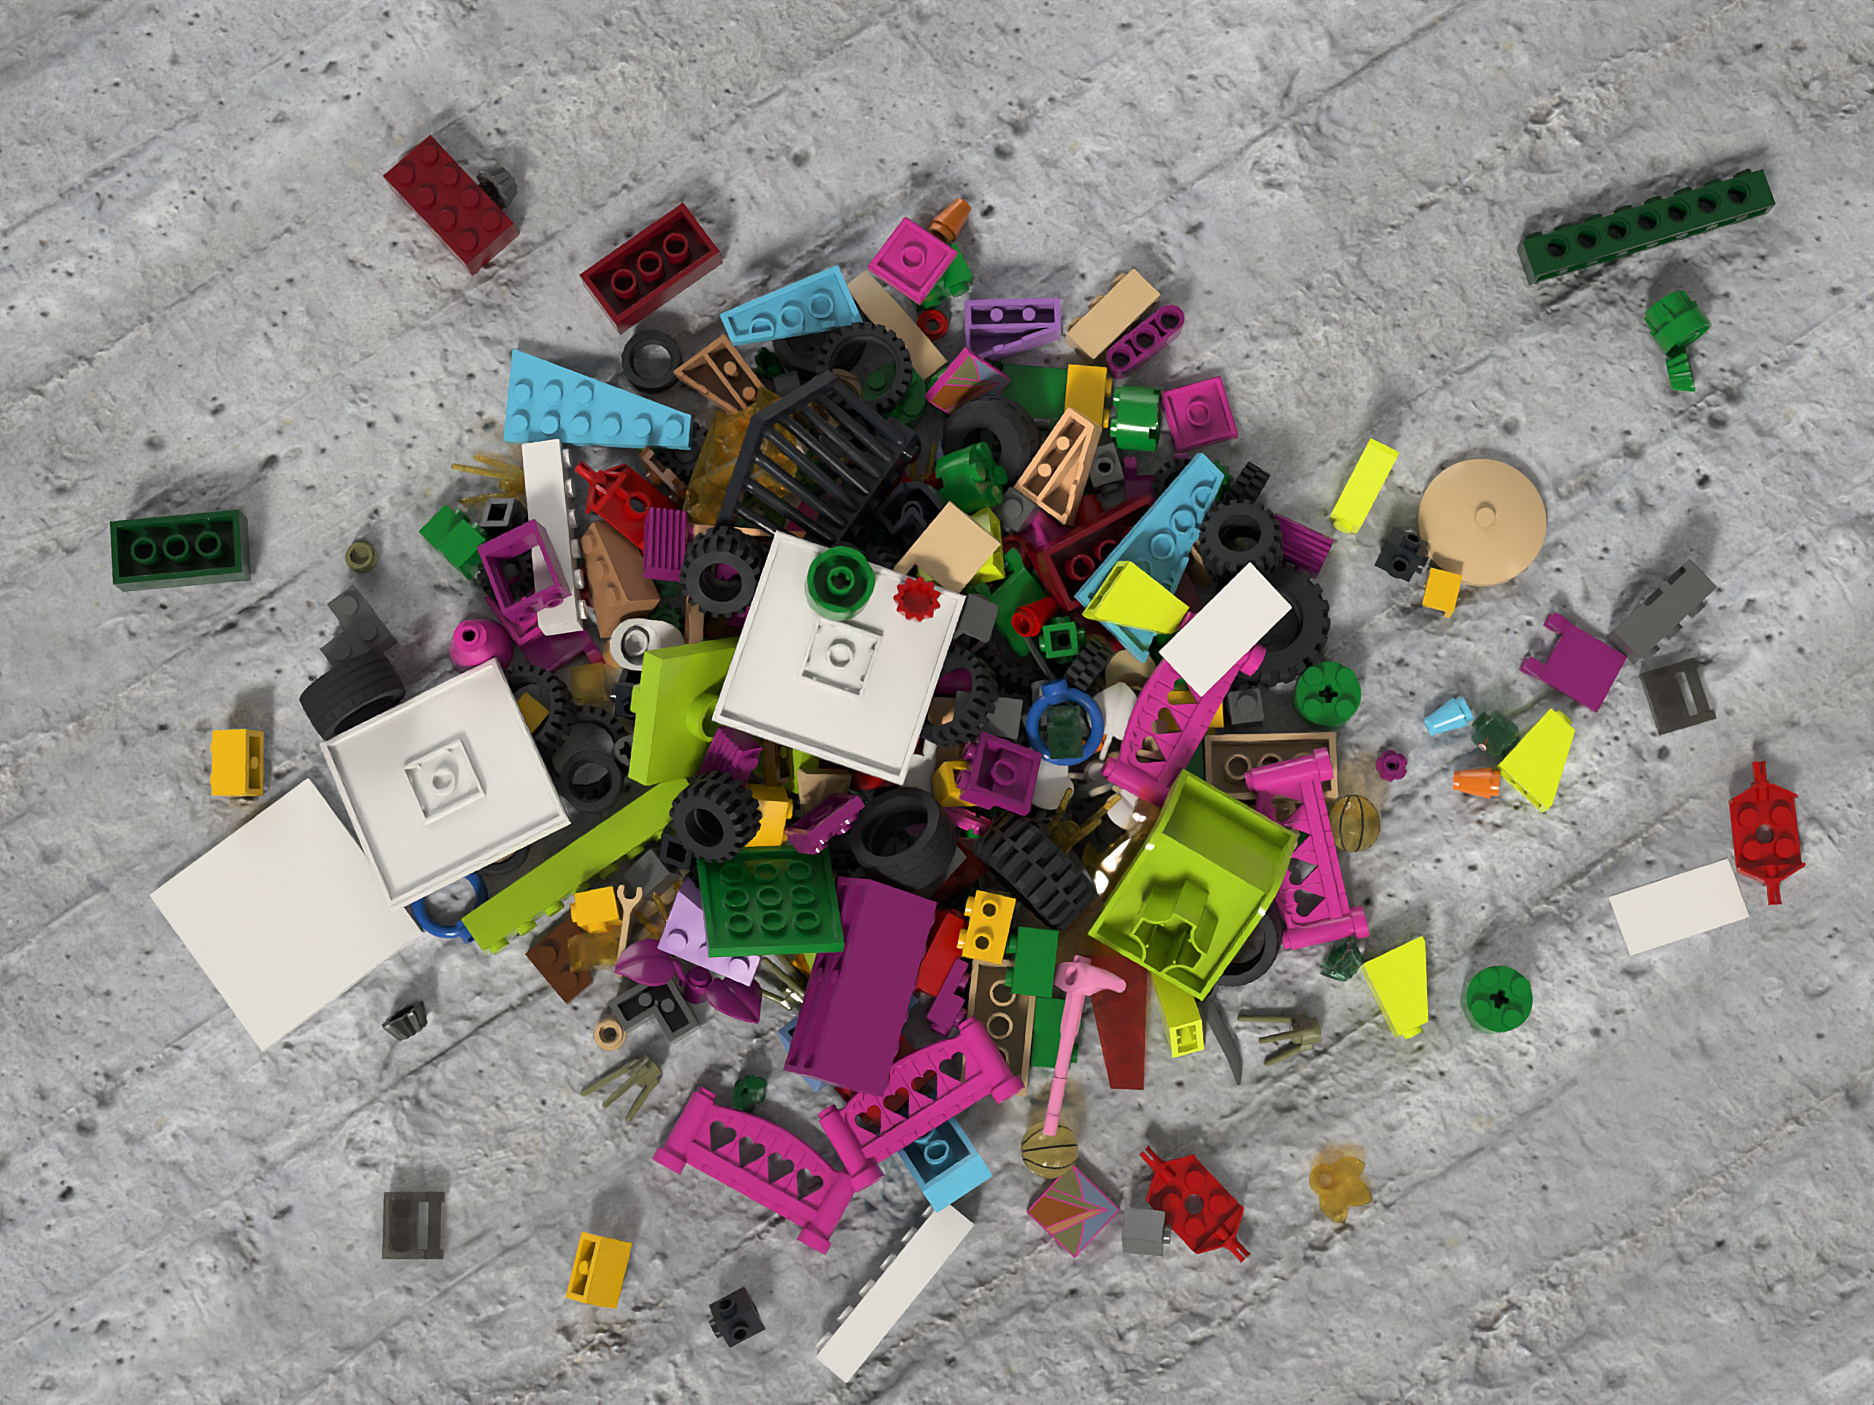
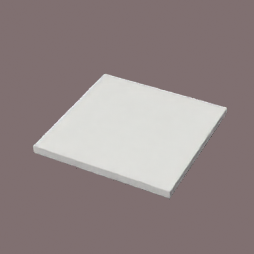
[711,530,966,786]
[320,657,571,913]
[149,778,424,1052]

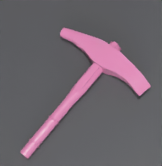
[1043,955,1126,1137]

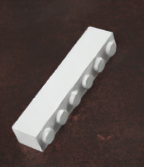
[522,439,587,636]
[815,1205,974,1383]

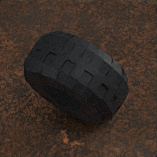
[941,395,1040,491]

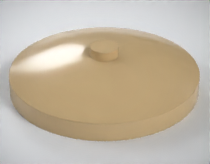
[1416,459,1547,587]

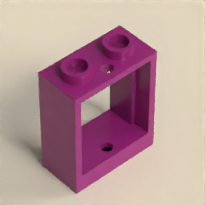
[477,519,572,623]

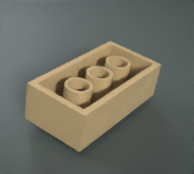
[1202,732,1338,804]
[961,959,1036,1097]

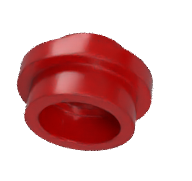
[917,309,948,341]

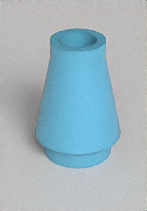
[1423,696,1474,736]

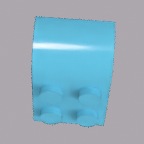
[898,1090,992,1213]

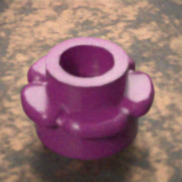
[1375,750,1408,782]

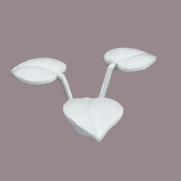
[1032,682,1160,834]

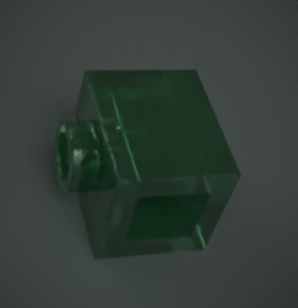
[1046,705,1083,760]

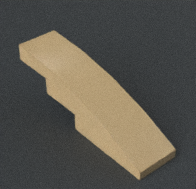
[847,270,949,384]

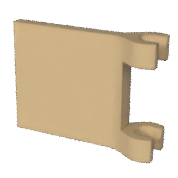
[893,501,1001,593]
[615,885,645,979]

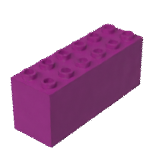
[783,877,937,1098]

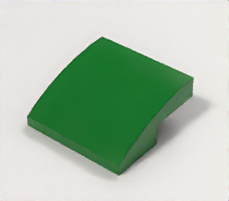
[1001,363,1068,434]

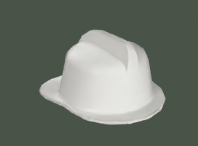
[610,618,684,671]

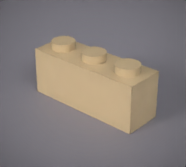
[1065,268,1161,366]

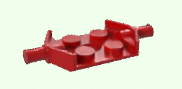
[573,460,681,557]
[1728,761,1806,906]
[1139,1146,1251,1263]

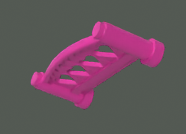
[1100,612,1266,814]
[1243,747,1369,951]
[818,1016,1026,1193]
[652,1086,855,1255]

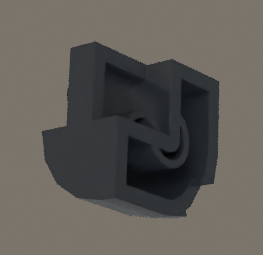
[874,481,948,548]

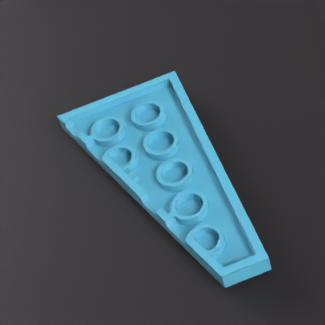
[503,349,694,450]
[1074,453,1224,663]

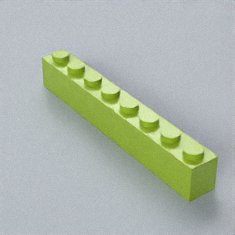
[461,778,689,956]

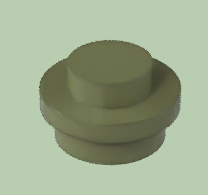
[345,541,378,574]

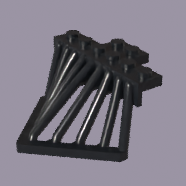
[714,370,922,559]

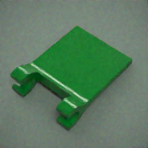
[963,548,1063,658]

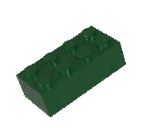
[110,509,251,592]

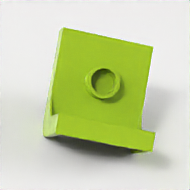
[628,636,819,794]
[1088,769,1298,1001]

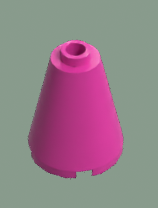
[449,618,513,674]

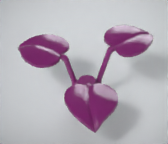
[614,939,762,1024]

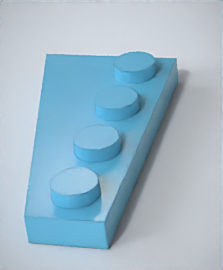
[719,265,863,346]

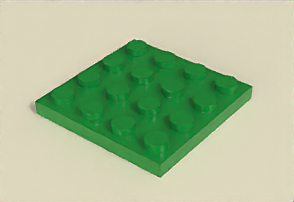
[696,845,844,958]

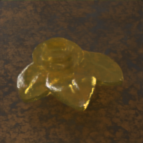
[1309,1157,1372,1224]

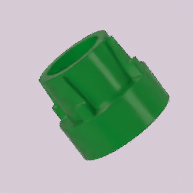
[1644,290,1712,356]

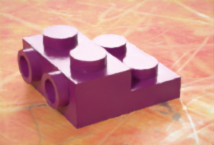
[956,731,1042,817]
[784,792,865,855]
[926,958,971,1038]

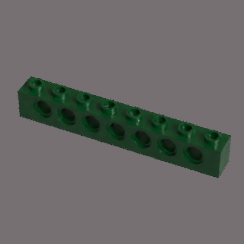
[1517,169,1776,285]

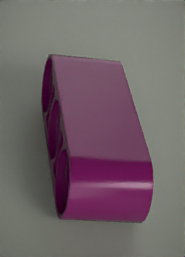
[1105,304,1185,379]

